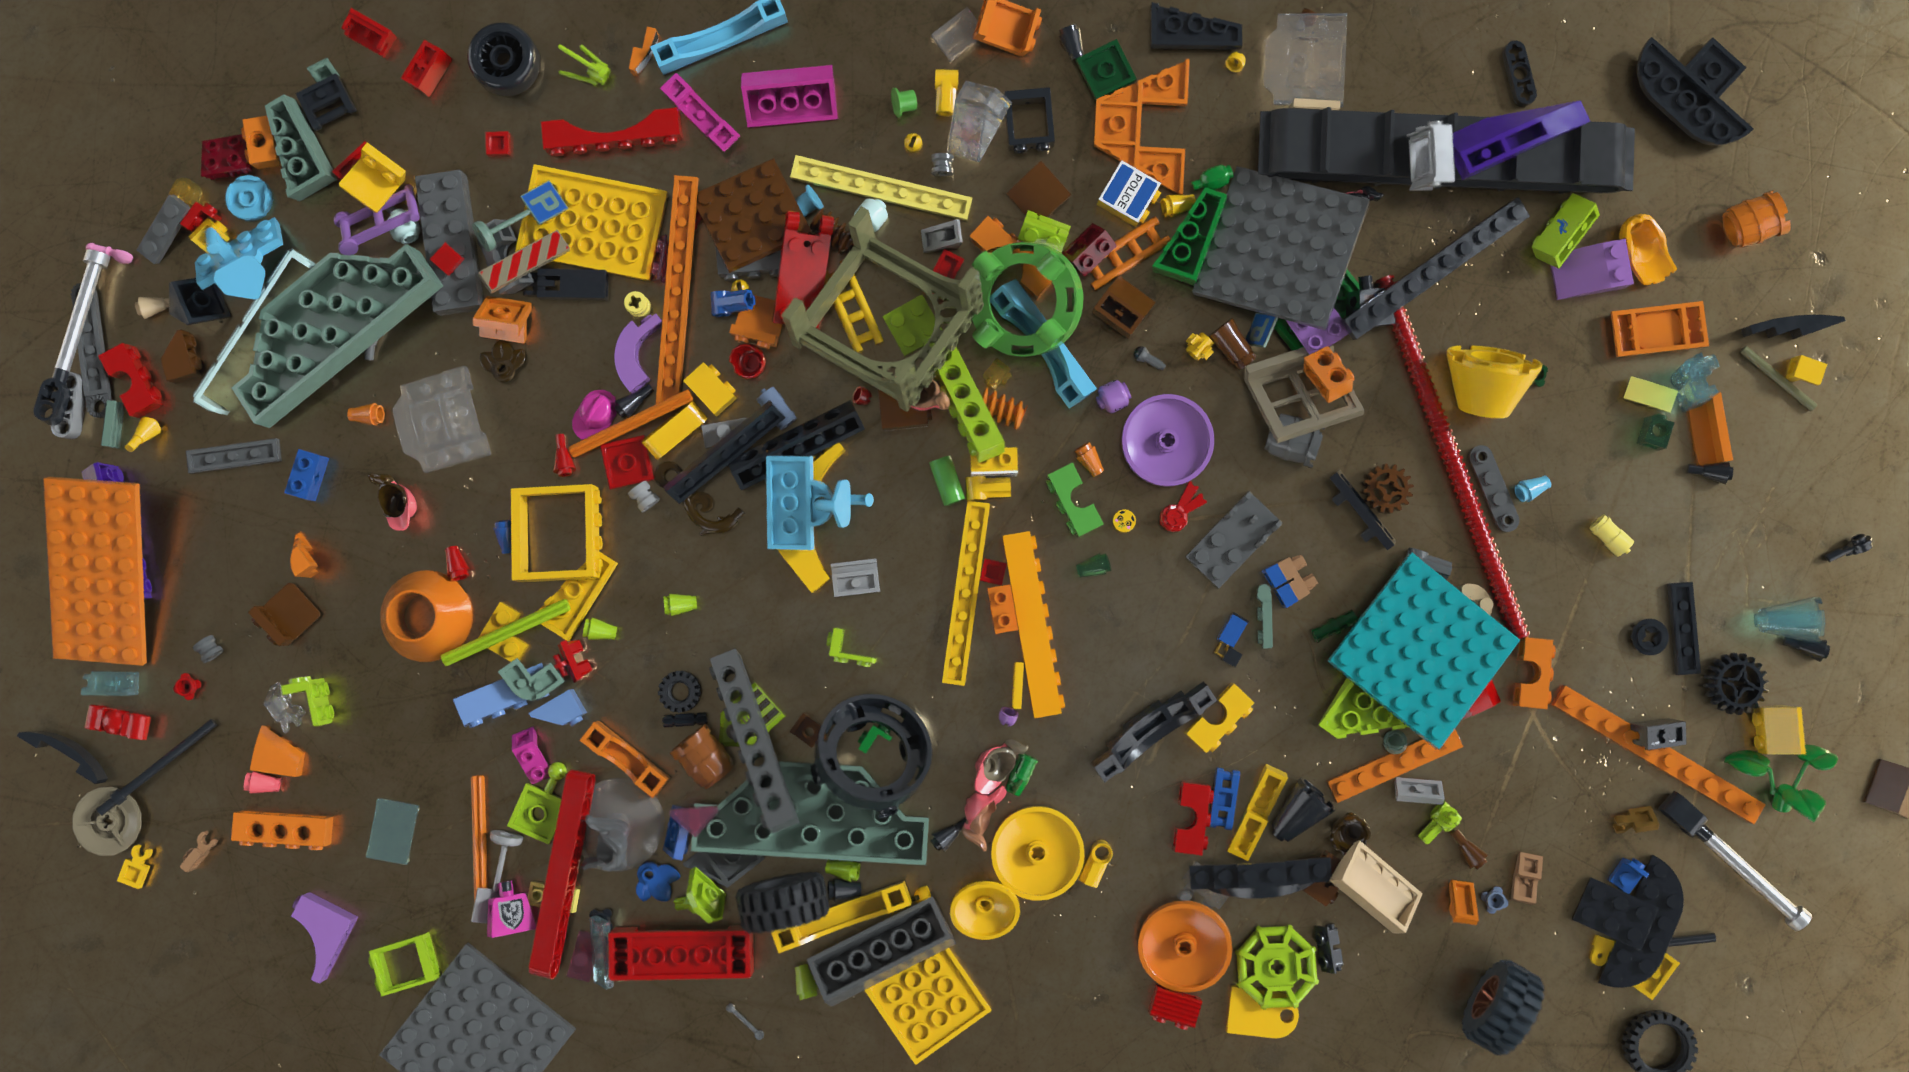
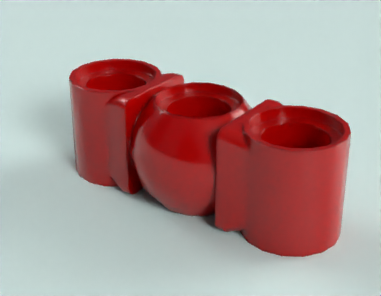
[84,705,151,740]

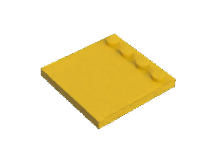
[865,948,992,1065]

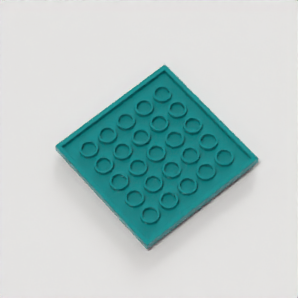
[1328,553,1520,749]

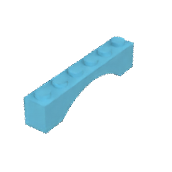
[650,0,788,75]
[990,279,1097,409]

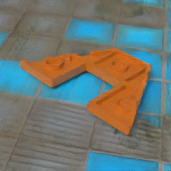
[1094,59,1190,195]

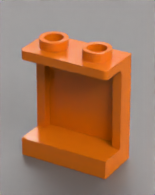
[972,0,1042,57]

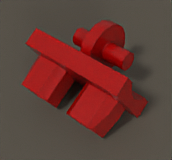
[553,640,592,683]

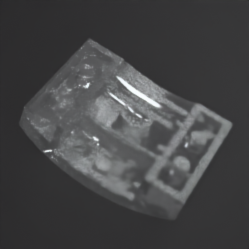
[1263,13,1347,107]
[392,366,491,473]

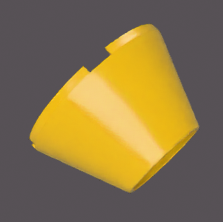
[1446,345,1542,418]

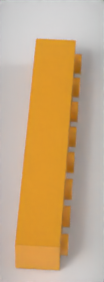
[1002,531,1065,718]

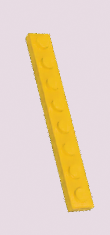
[942,500,990,686]

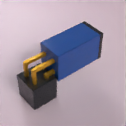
[1214,612,1249,668]

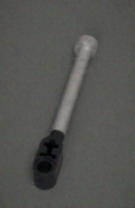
[33,249,110,426]
[1658,791,1812,931]

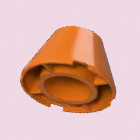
[380,570,473,662]

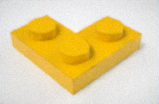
[478,602,529,662]

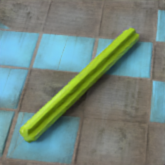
[441,599,571,666]

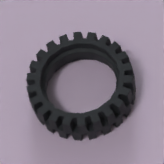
[1622,1010,1698,1072]

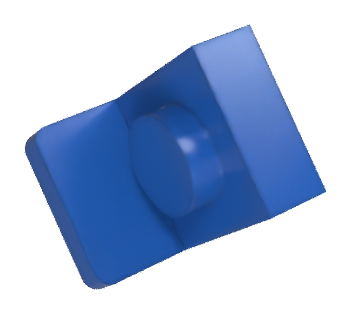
[1607,858,1649,894]

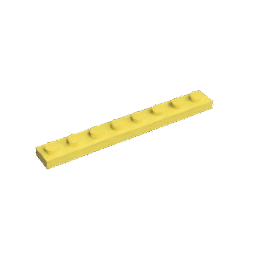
[790,155,973,221]

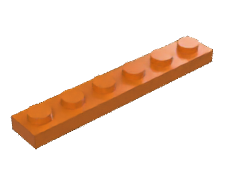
[1326,729,1463,803]

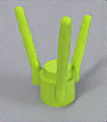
[558,44,611,87]

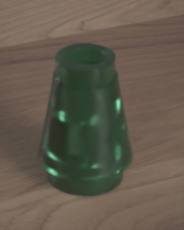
[1076,553,1112,578]

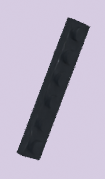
[663,400,786,504]

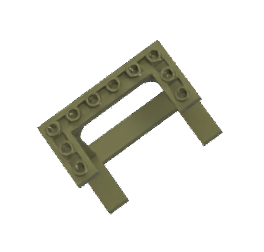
[782,206,984,412]

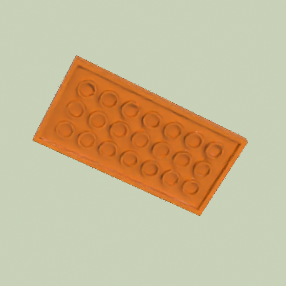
[44,477,147,666]

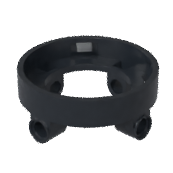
[810,694,932,818]

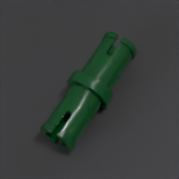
[1311,609,1358,643]

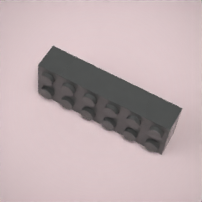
[415,170,484,316]
[807,896,956,1007]

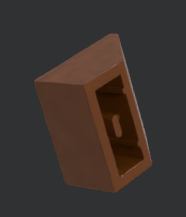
[1092,276,1156,339]

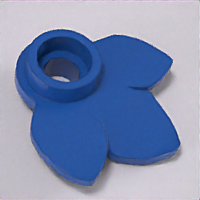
[636,862,680,902]

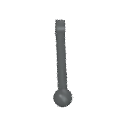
[726,1003,764,1040]

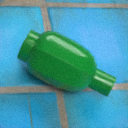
[1191,164,1234,190]

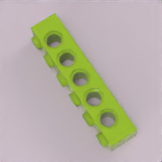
[923,338,1005,463]

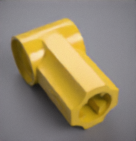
[935,69,958,116]
[965,476,1011,501]
[1078,840,1113,888]

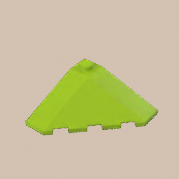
[1318,678,1409,739]

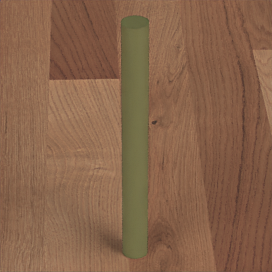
[1740,346,1817,411]

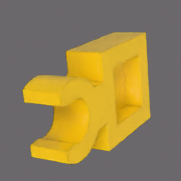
[117,844,153,889]

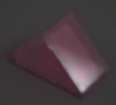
[670,805,718,838]

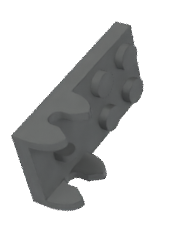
[1185,491,1283,589]

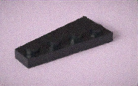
[1150,2,1242,50]

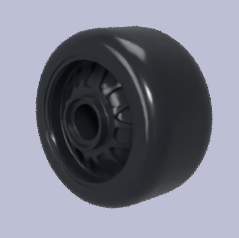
[467,22,541,96]

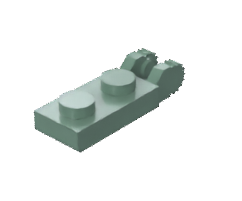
[1256,584,1273,649]

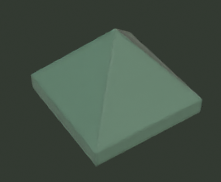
[307,57,340,83]

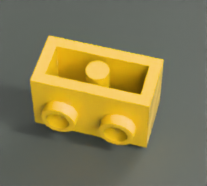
[683,362,737,416]

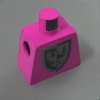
[487,881,536,938]

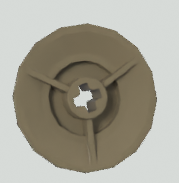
[72,787,141,856]

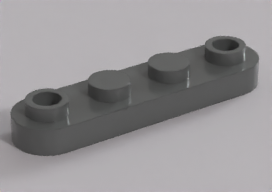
[1468,445,1519,532]

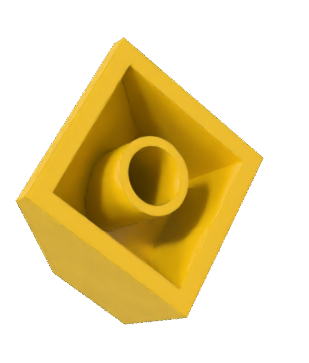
[1752,705,1806,755]

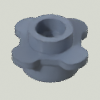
[1481,886,1508,914]

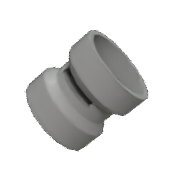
[628,481,660,513]

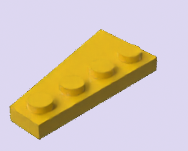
[535,551,618,641]

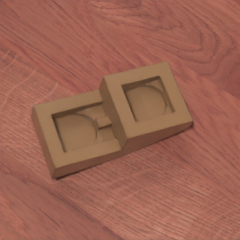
[1510,852,1543,905]

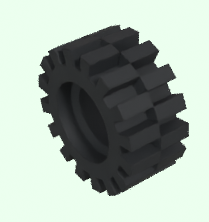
[658,671,702,713]

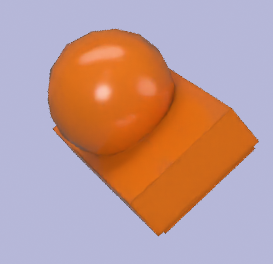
[1449,880,1479,925]

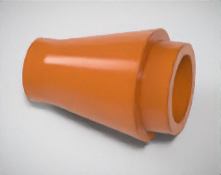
[347,403,385,426]
[1074,442,1104,477]

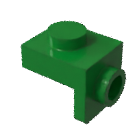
[857,724,893,754]

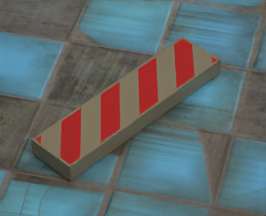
[478,230,570,294]

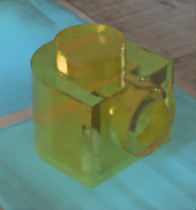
[169,177,202,206]
[982,358,1012,390]

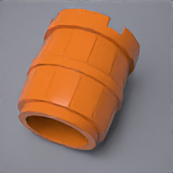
[1722,190,1791,247]

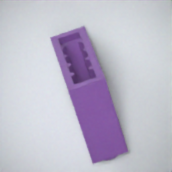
[291,892,358,983]

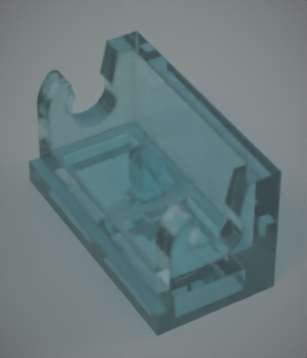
[81,671,139,696]

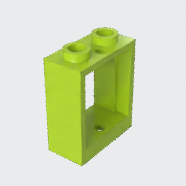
[368,932,441,997]

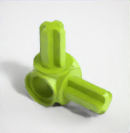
[1418,801,1462,844]

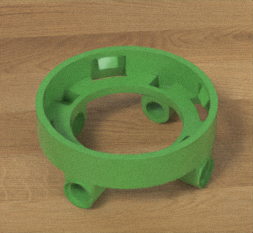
[972,242,1083,357]

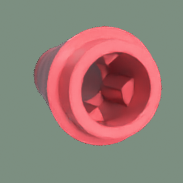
[244,771,281,794]

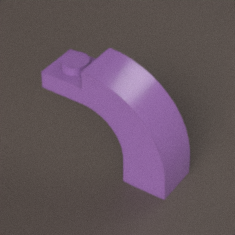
[614,314,662,393]

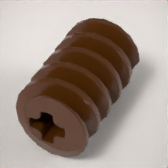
[810,207,854,255]

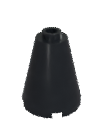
[1272,777,1336,842]

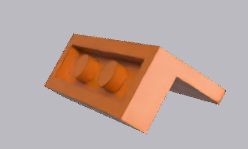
[1685,392,1733,466]

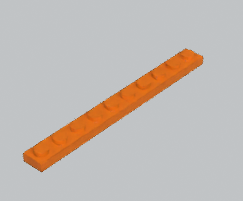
[656,175,699,404]
[1552,685,1766,824]

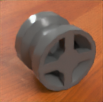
[931,153,954,176]
[192,635,224,663]

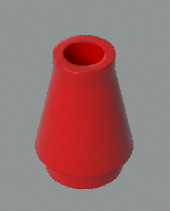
[445,546,470,581]

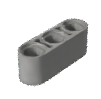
[51,372,86,439]

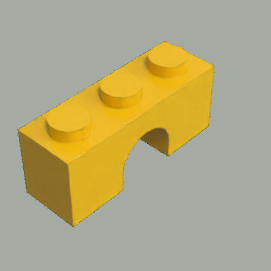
[1184,683,1254,753]

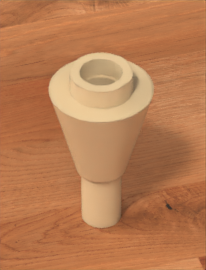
[135,297,169,319]

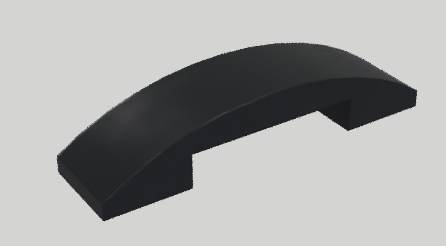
[17,731,108,784]

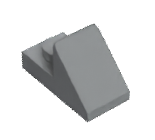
[921,219,962,253]

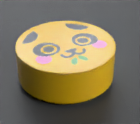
[1112,509,1136,533]

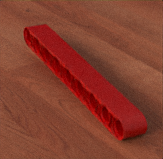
[529,769,596,979]

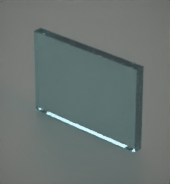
[366,798,419,865]

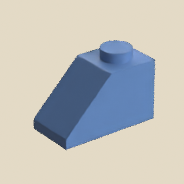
[529,689,587,726]

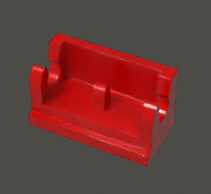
[341,8,397,58]
[401,40,453,98]

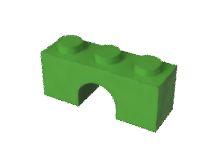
[1045,462,1103,537]

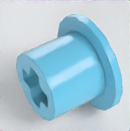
[795,185,824,217]

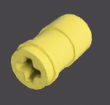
[624,291,652,320]
[1589,514,1634,557]

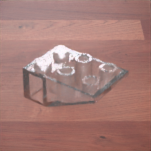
[947,81,1012,162]

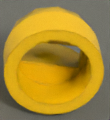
[1226,51,1246,72]
[904,133,922,153]
[731,279,750,292]

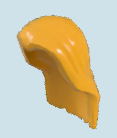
[1619,214,1677,285]

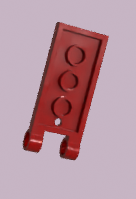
[772,211,834,328]

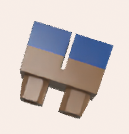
[1261,555,1318,608]

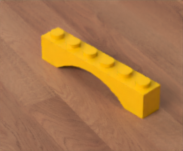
[771,880,912,953]

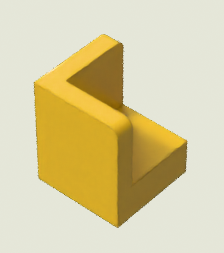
[1785,355,1827,386]

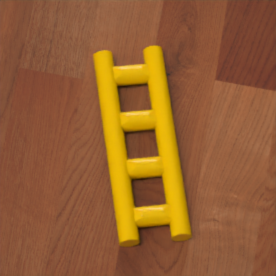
[824,259,884,353]

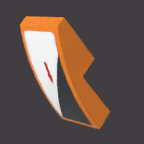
[629,27,659,76]

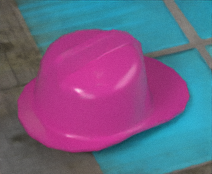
[572,390,617,440]

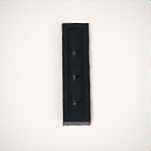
[1667,582,1701,675]

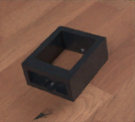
[1004,87,1055,153]

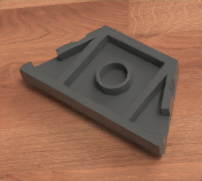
[683,852,765,888]

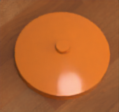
[1138,901,1232,992]

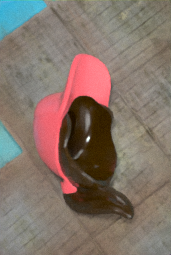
[368,473,417,531]

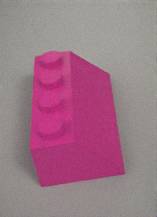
[741,65,838,127]

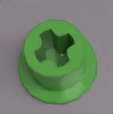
[891,88,917,118]

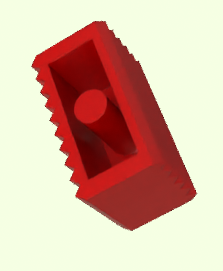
[1148,984,1202,1030]

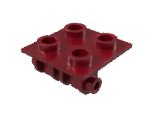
[201,134,252,180]

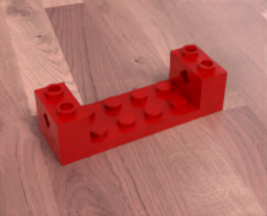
[608,925,754,981]

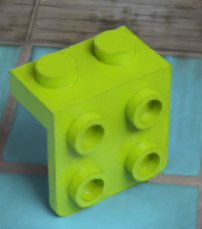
[826,628,877,667]
[281,676,334,727]

